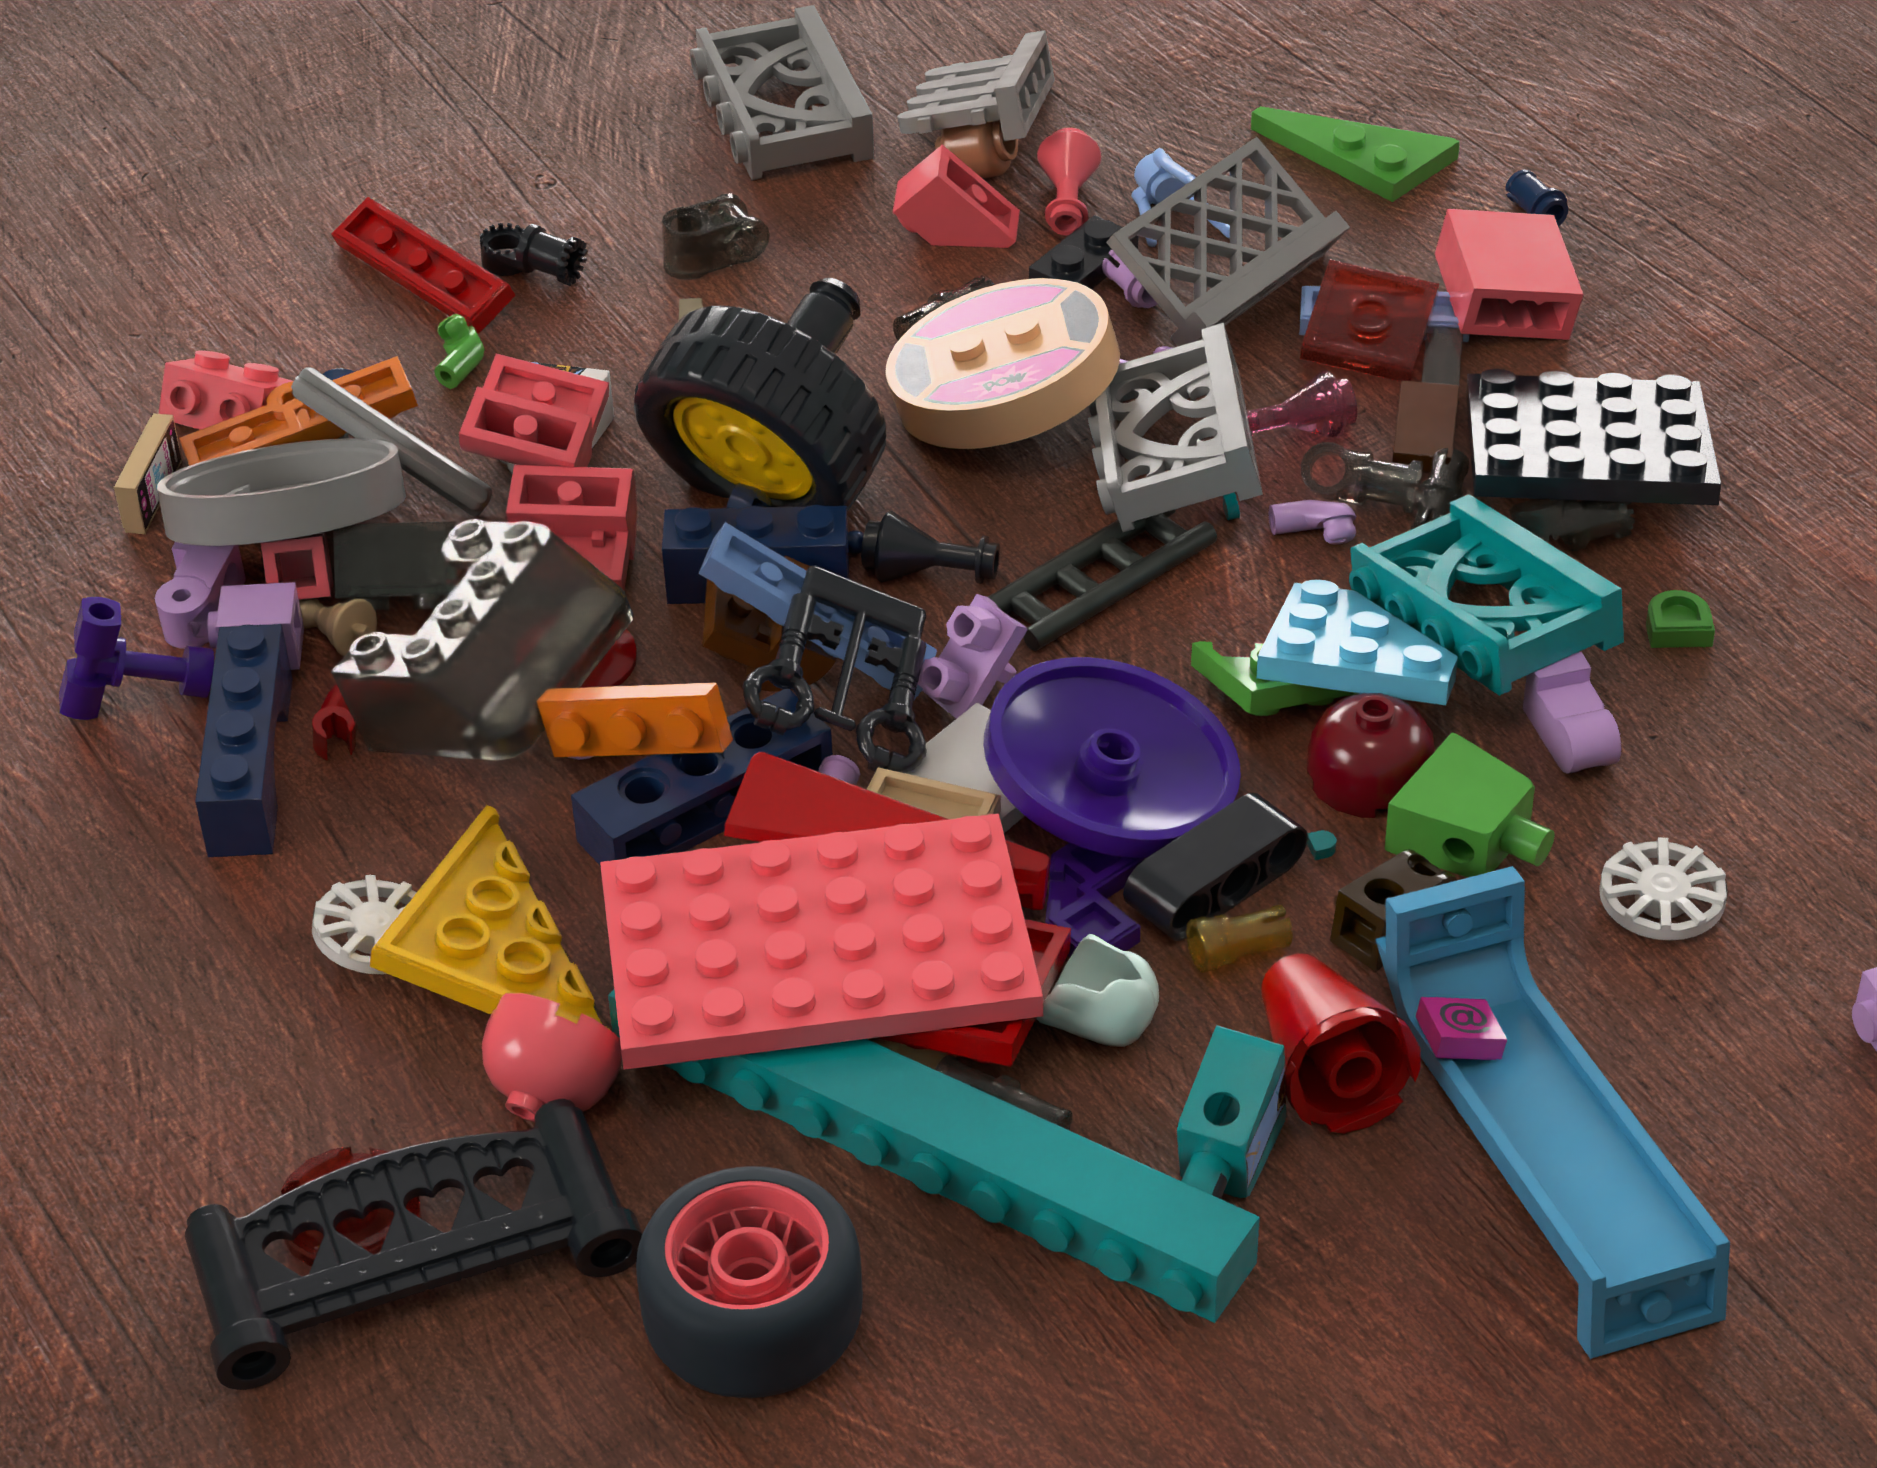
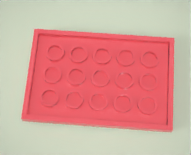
[600,813,1044,1070]

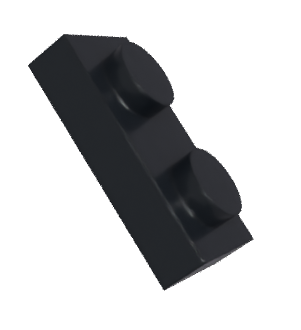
[1029,215,1139,289]

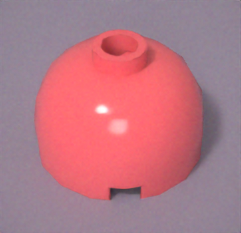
[482,993,622,1122]

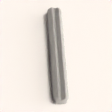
[291,367,492,516]

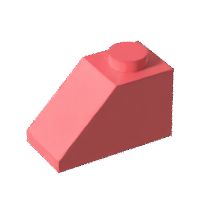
[893,144,1020,248]

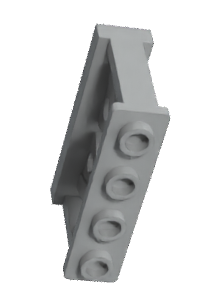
[690,5,874,180]
[1088,323,1263,532]

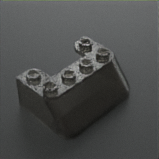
[331,519,634,760]

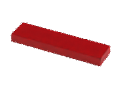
[331,197,516,334]

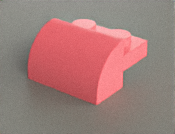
[459,353,609,468]
[501,465,637,594]

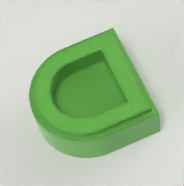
[1646,590,1715,648]

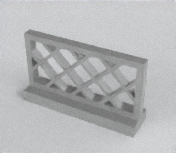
[1106,137,1350,347]

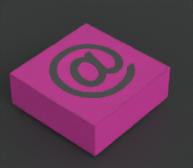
[1415,997,1507,1060]

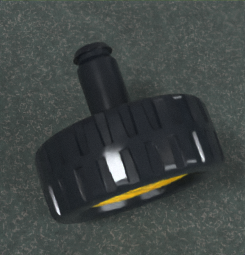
[634,278,887,512]

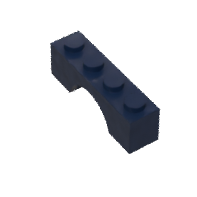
[195,624,293,857]

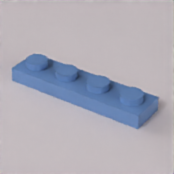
[699,522,937,700]

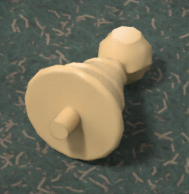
[299,598,377,658]

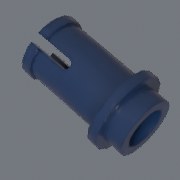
[1505,169,1568,226]

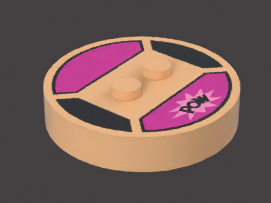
[886,278,1120,449]

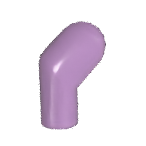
[1269,500,1356,545]

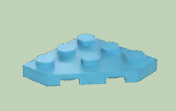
[1256,580,1458,706]

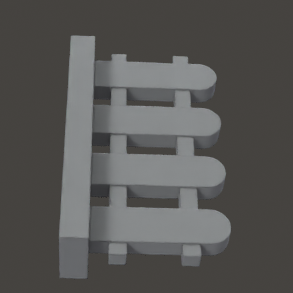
[897,30,1055,141]

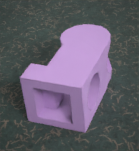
[155,542,246,649]
[1523,651,1621,774]

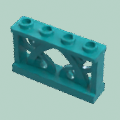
[1349,494,1624,696]

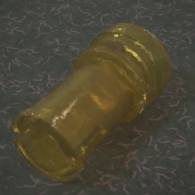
[1186,905,1293,973]

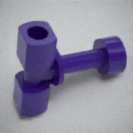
[59,597,214,720]

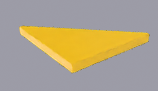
[370,805,610,1030]

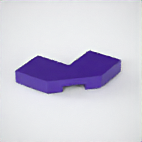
[1046,843,1144,958]

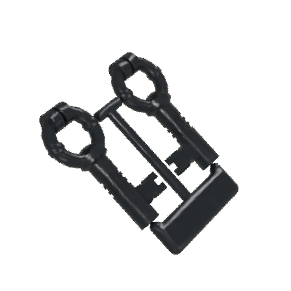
[743,566,927,773]

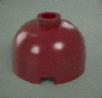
[1307,693,1435,818]

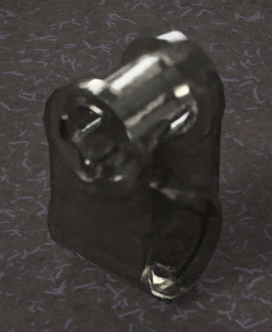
[662,193,770,280]

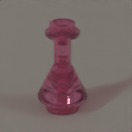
[1246,370,1357,438]

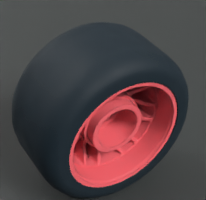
[636,1166,863,1398]

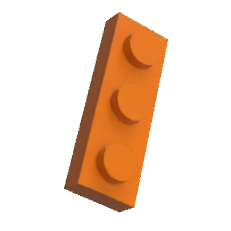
[536,683,733,757]

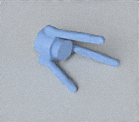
[1131,148,1230,247]

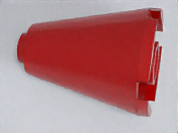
[1261,954,1421,1133]

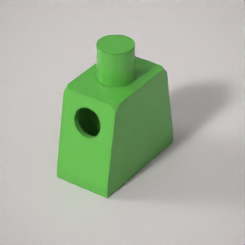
[1385,732,1555,878]

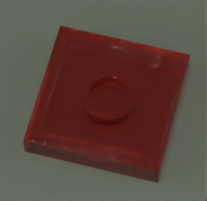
[1300,259,1439,382]

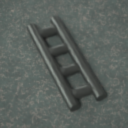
[988,509,1217,651]

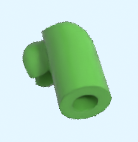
[434,314,485,389]

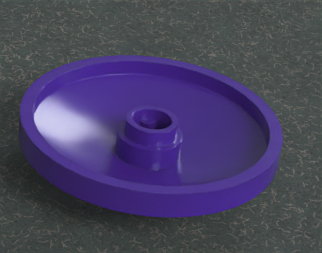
[983,657,1241,858]

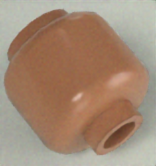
[935,120,1018,179]

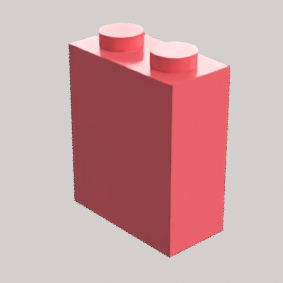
[1435,209,1584,340]

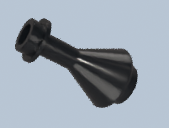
[861,511,1000,584]

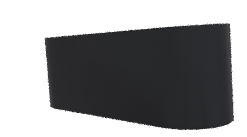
[1123,793,1308,941]

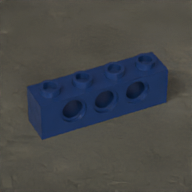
[571,689,833,865]

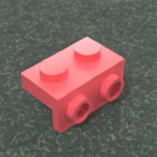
[159,351,292,430]

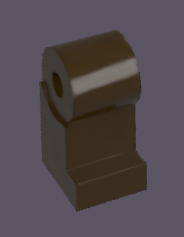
[1330,849,1457,972]

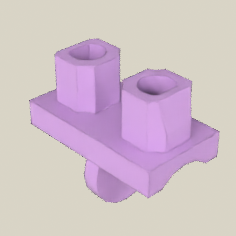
[918,594,1028,719]

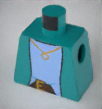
[1177,1025,1287,1199]

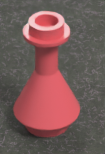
[1037,128,1101,235]

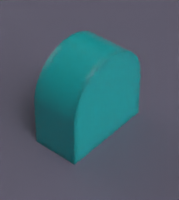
[1222,492,1240,520]
[1307,830,1337,860]

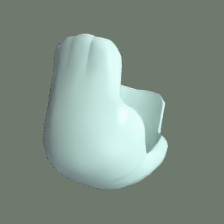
[1037,934,1159,1047]

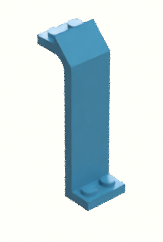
[1375,866,1730,1359]

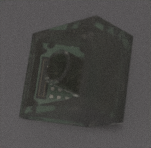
[334,521,472,612]

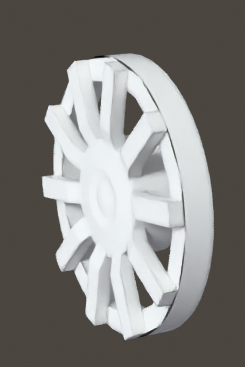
[1599,837,1727,940]
[312,875,417,974]

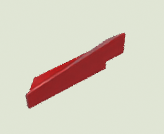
[724,752,1050,910]

